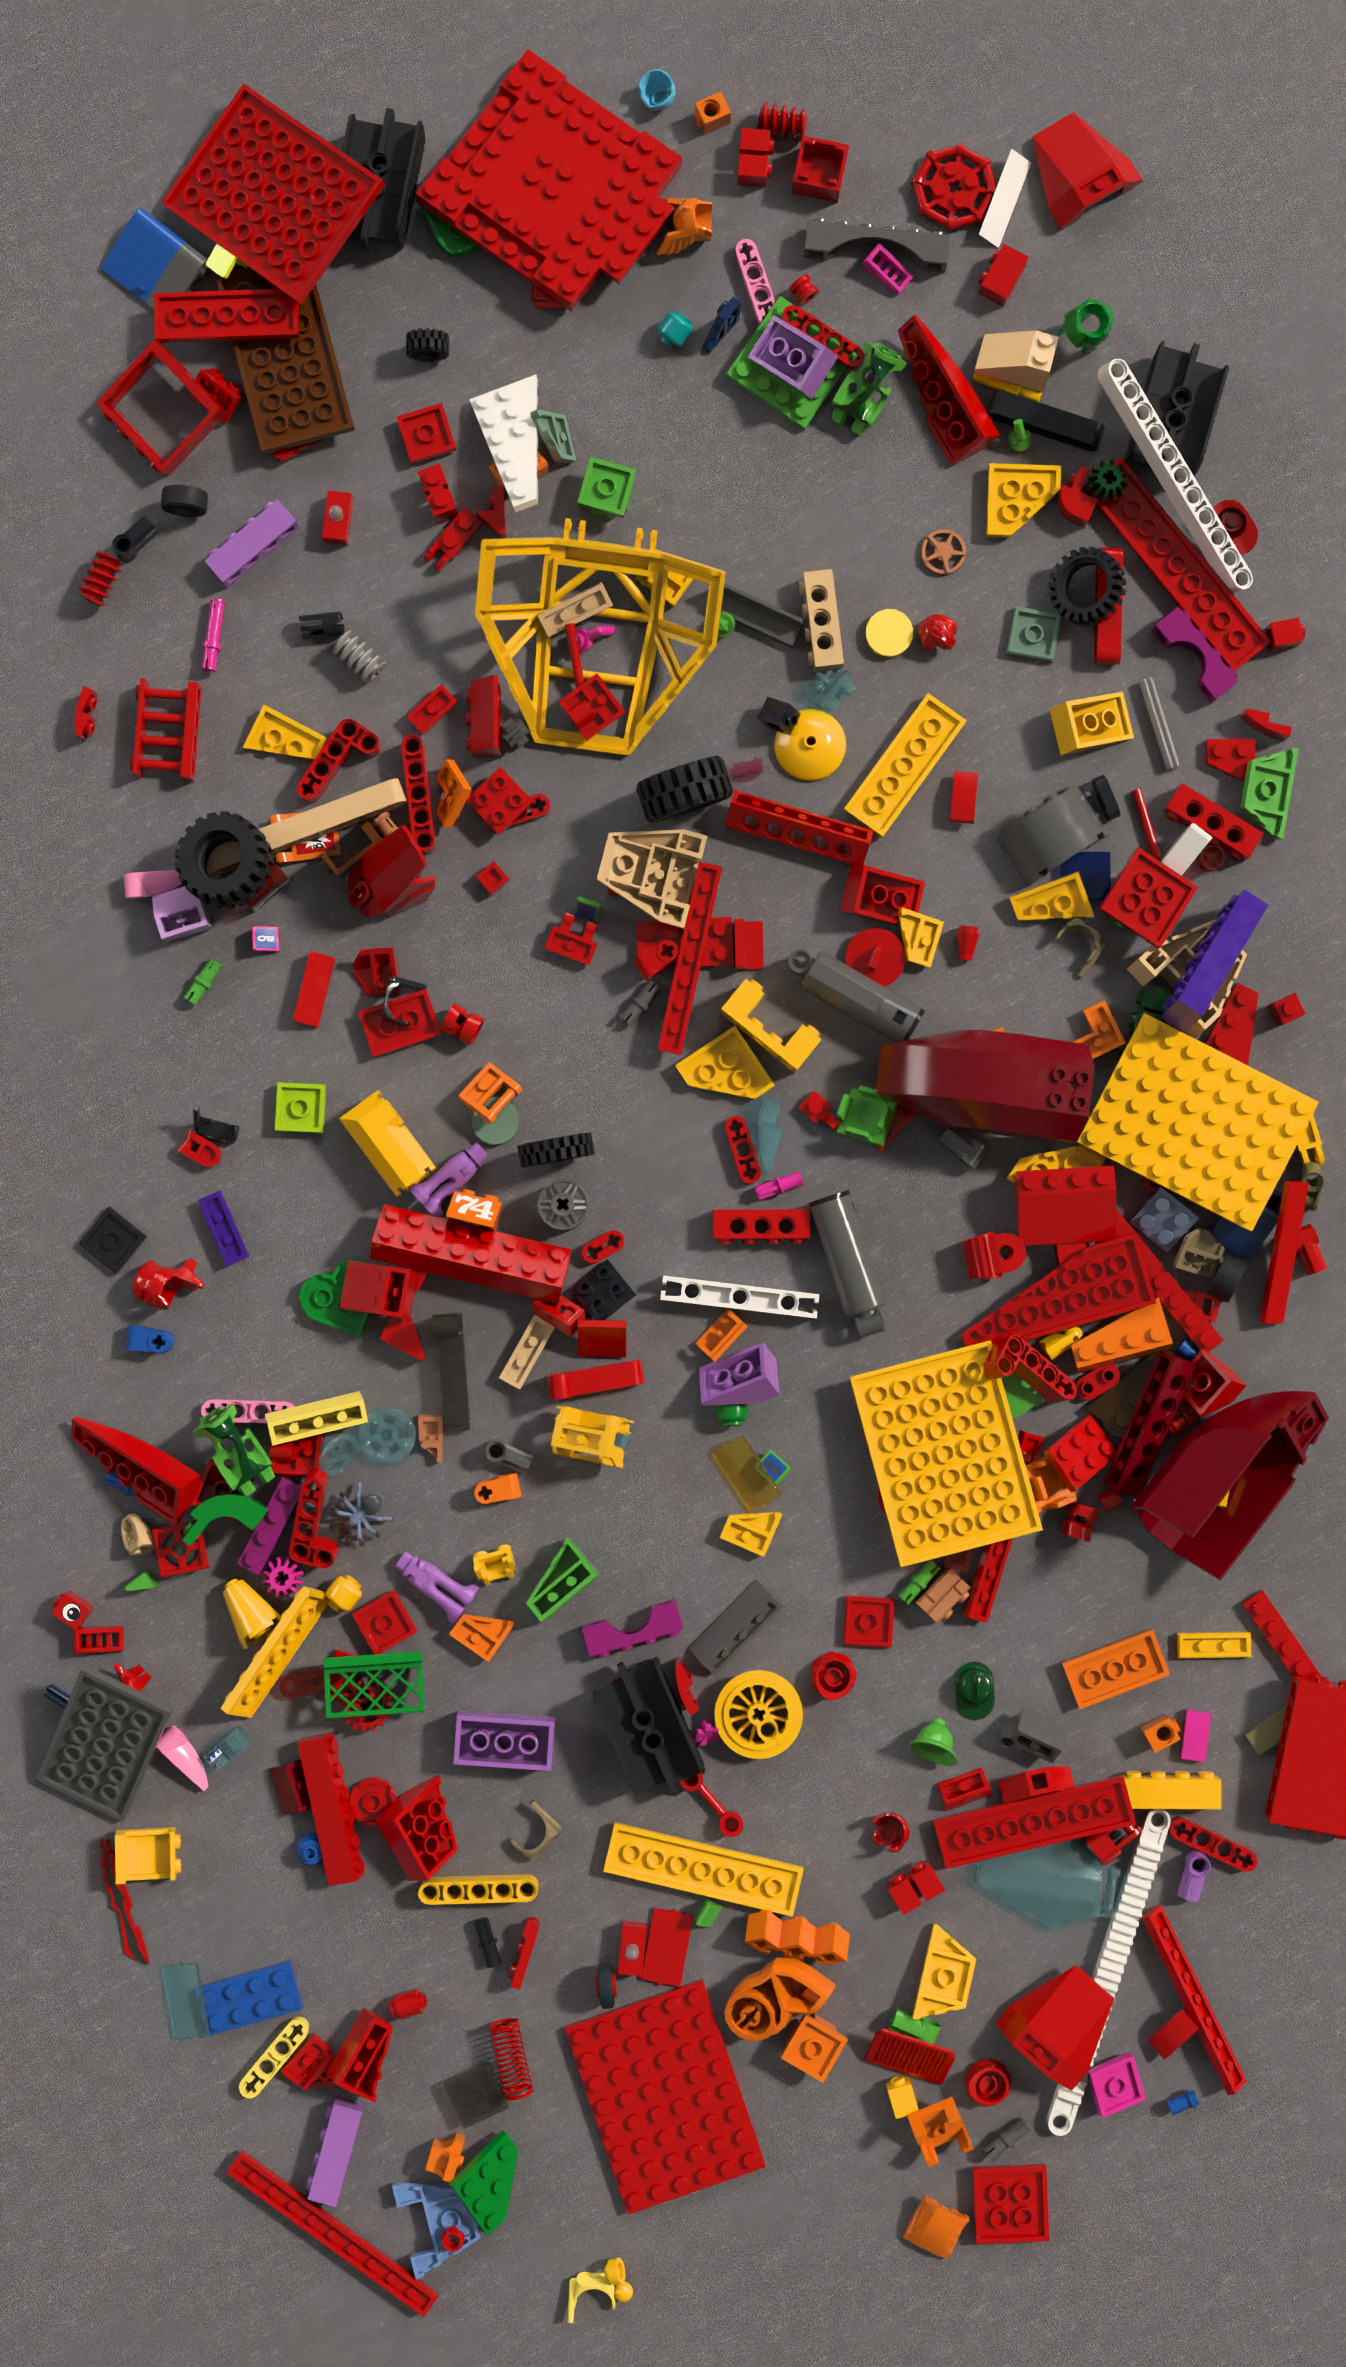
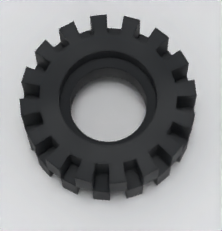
[406,328,449,362]

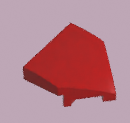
[281,2032,334,2091]

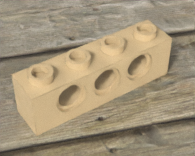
[799,569,844,672]

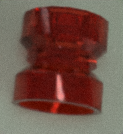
[1197,845,1225,872]

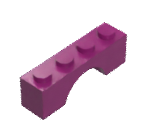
[1152,607,1238,704]
[237,1476,302,1575]
[582,1599,683,1659]

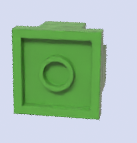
[577,457,637,520]
[837,1086,898,1147]

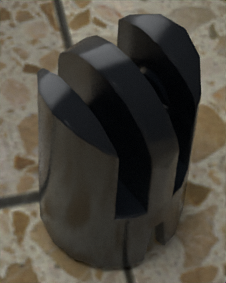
[298,611,344,640]

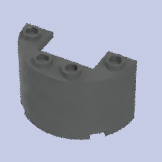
[997,784,1109,887]

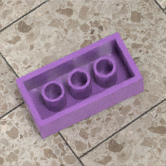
[453,1710,556,1771]

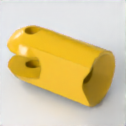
[1039,1326,1083,1360]

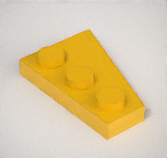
[243,705,329,759]

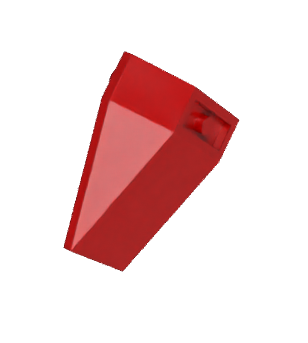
[1032,112,1143,230]
[996,1965,1115,2091]

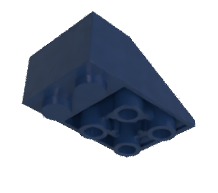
[1211,1189,1282,1262]

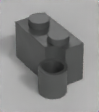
[999,1708,1068,1763]

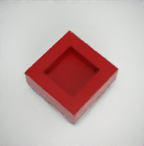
[476,861,510,895]

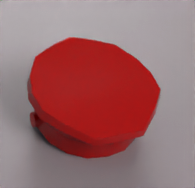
[811,1651,857,1700]
[964,2059,1012,2107]

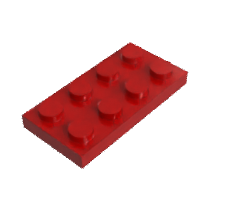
[636,917,734,970]

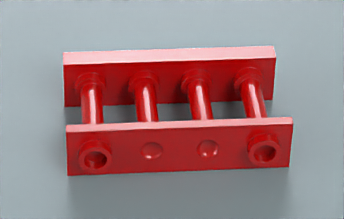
[129,678,202,782]

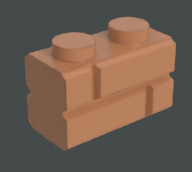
[915,1566,971,1623]

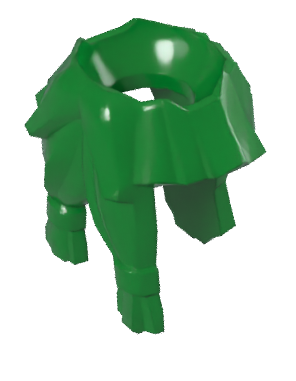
[1057,298,1114,354]

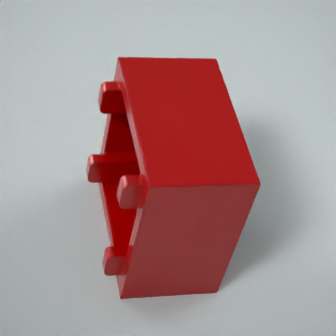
[792,135,849,203]

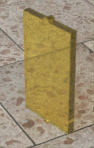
[712,1435,782,1513]

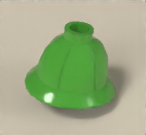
[908,1718,957,1766]

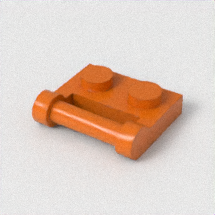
[458,1062,522,1125]

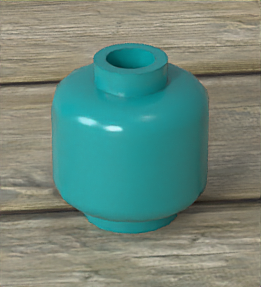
[658,310,693,348]

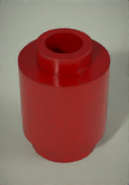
[389,1989,427,2020]

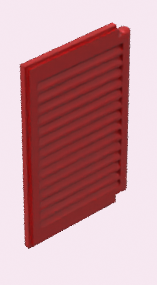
[863,2028,956,2085]

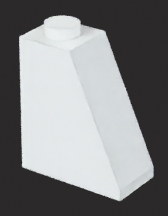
[1160,823,1212,876]

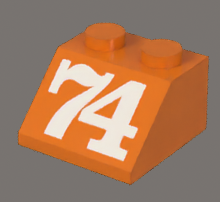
[446,1189,502,1231]

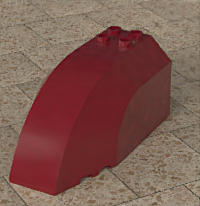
[875,1030,1095,1143]
[1131,1391,1329,1581]

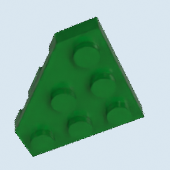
[449,2130,518,2236]

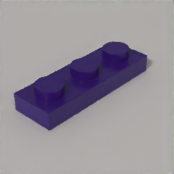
[198,1191,250,1266]

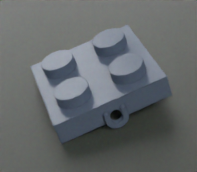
[1130,1186,1200,1252]

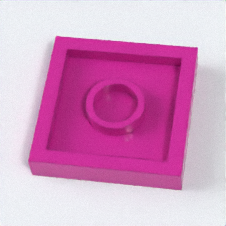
[1087,2052,1146,2118]

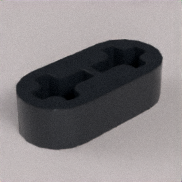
[1092,775,1120,821]

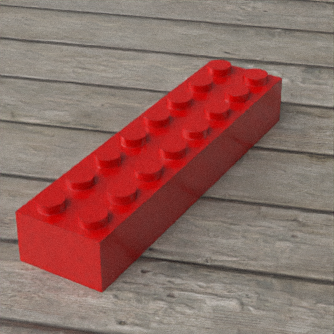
[370,1204,572,1304]

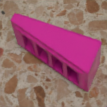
[860,243,914,295]

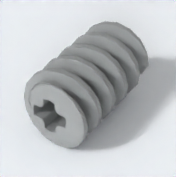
[333,630,387,683]

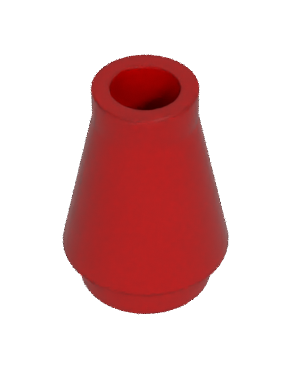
[956,925,980,960]

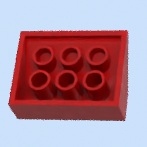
[1013,1166,1116,1246]

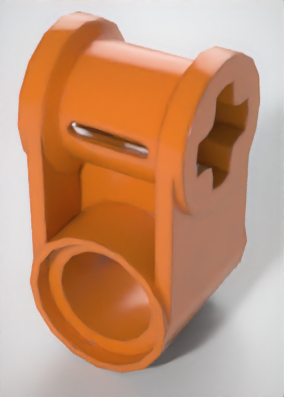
[474,1472,522,1504]

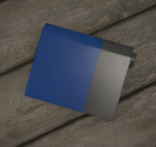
[101,208,211,310]

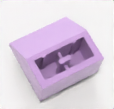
[152,886,212,942]

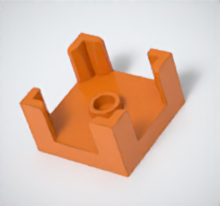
[907,2097,974,2168]

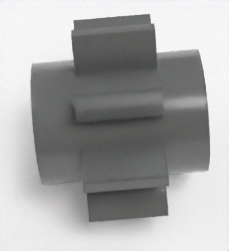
[501,718,530,747]

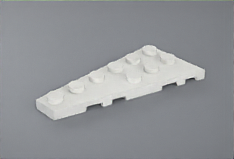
[470,375,538,513]

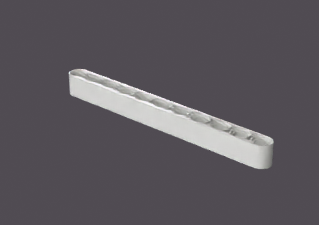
[1098,359,1253,593]

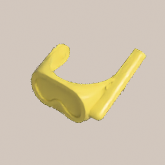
[567,2272,616,2323]

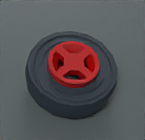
[596,1963,617,2009]

